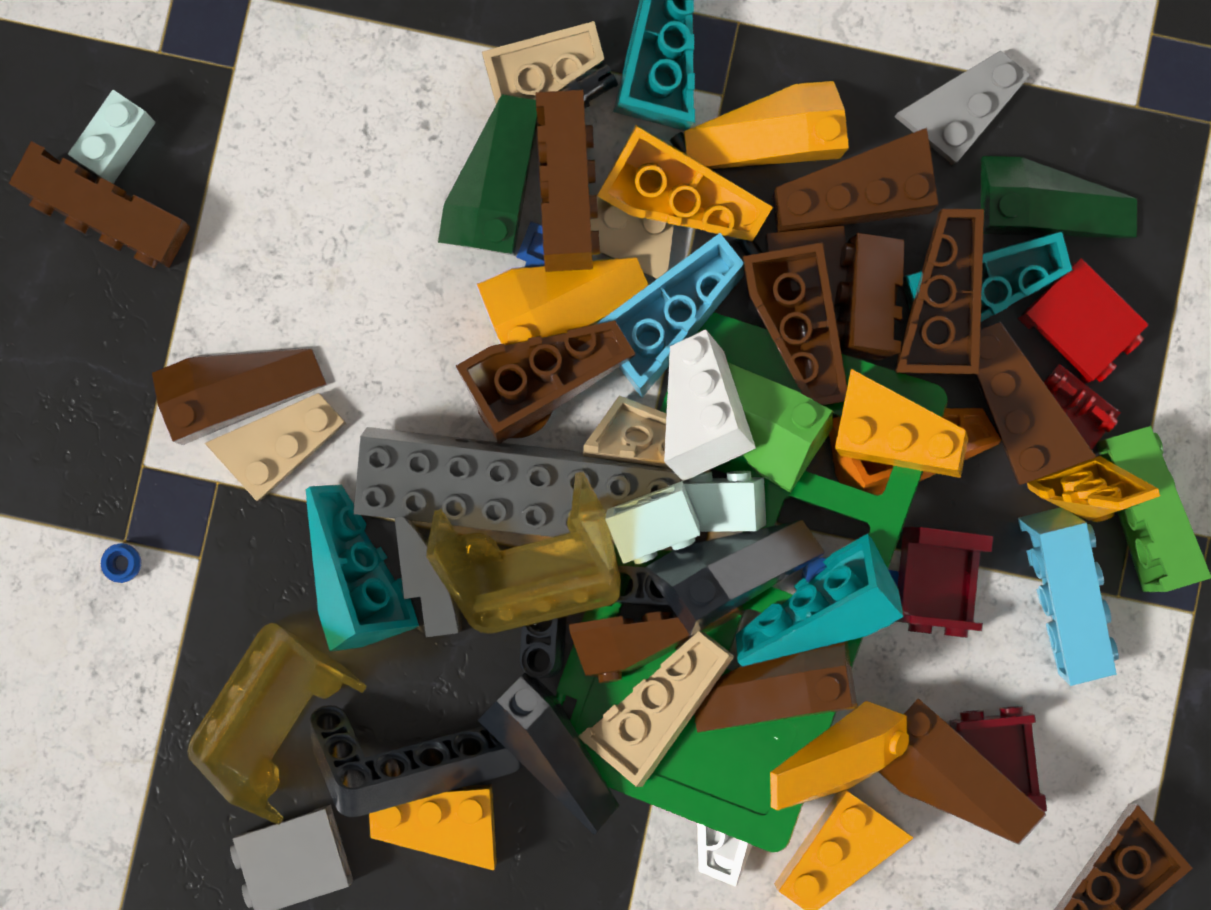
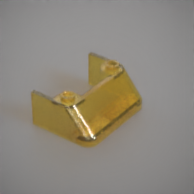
[426,472,621,633]
[188,623,367,825]

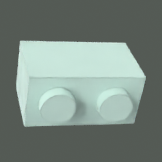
[68,90,156,183]
[683,471,766,532]
[605,481,700,564]

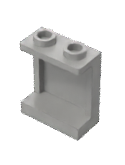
[230,804,354,910]

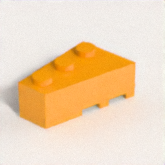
[835,369,968,478]
[369,784,497,871]
[774,790,913,910]

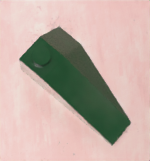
[438,94,537,256]
[981,156,1137,238]

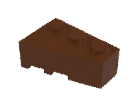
[836,233,904,361]

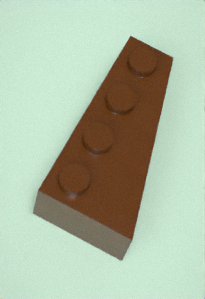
[535,90,600,272]
[772,127,938,232]
[894,209,984,374]
[976,322,1096,485]

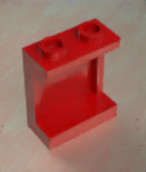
[1017,258,1149,384]

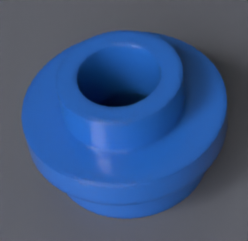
[101,543,141,583]

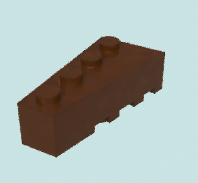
[9,141,191,269]
[1054,804,1193,910]

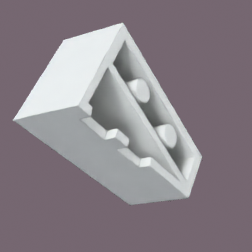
[664,330,756,481]

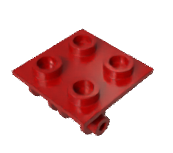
[1044,364,1121,450]

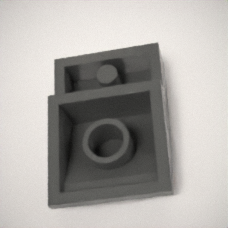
[395,517,464,637]

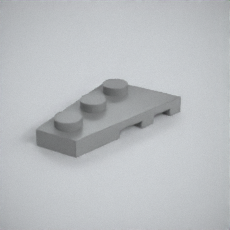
[895,50,1030,166]

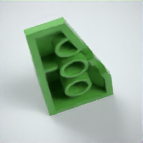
[728,363,833,493]

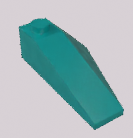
[305,484,419,651]
[736,534,904,667]

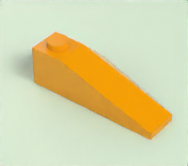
[597,125,773,241]
[477,257,648,345]
[1027,456,1160,522]
[770,701,909,810]

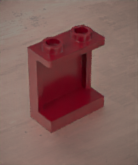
[895,527,993,638]
[949,706,1047,812]

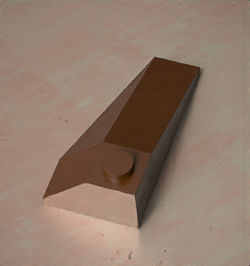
[743,242,847,405]
[152,349,327,445]
[569,605,744,683]

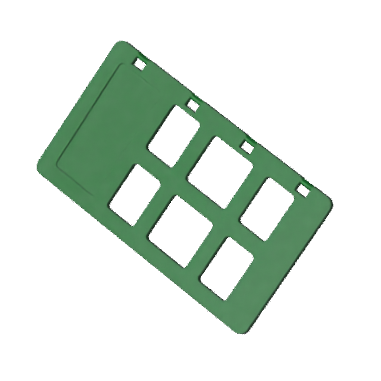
[556,312,948,852]

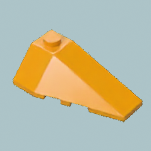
[684,81,849,169]

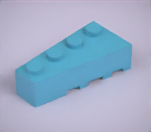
[597,233,744,398]
[1018,507,1119,686]

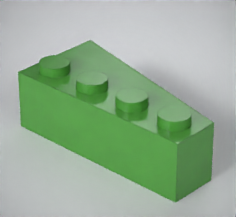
[1096,426,1211,592]

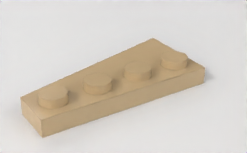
[578,631,735,787]

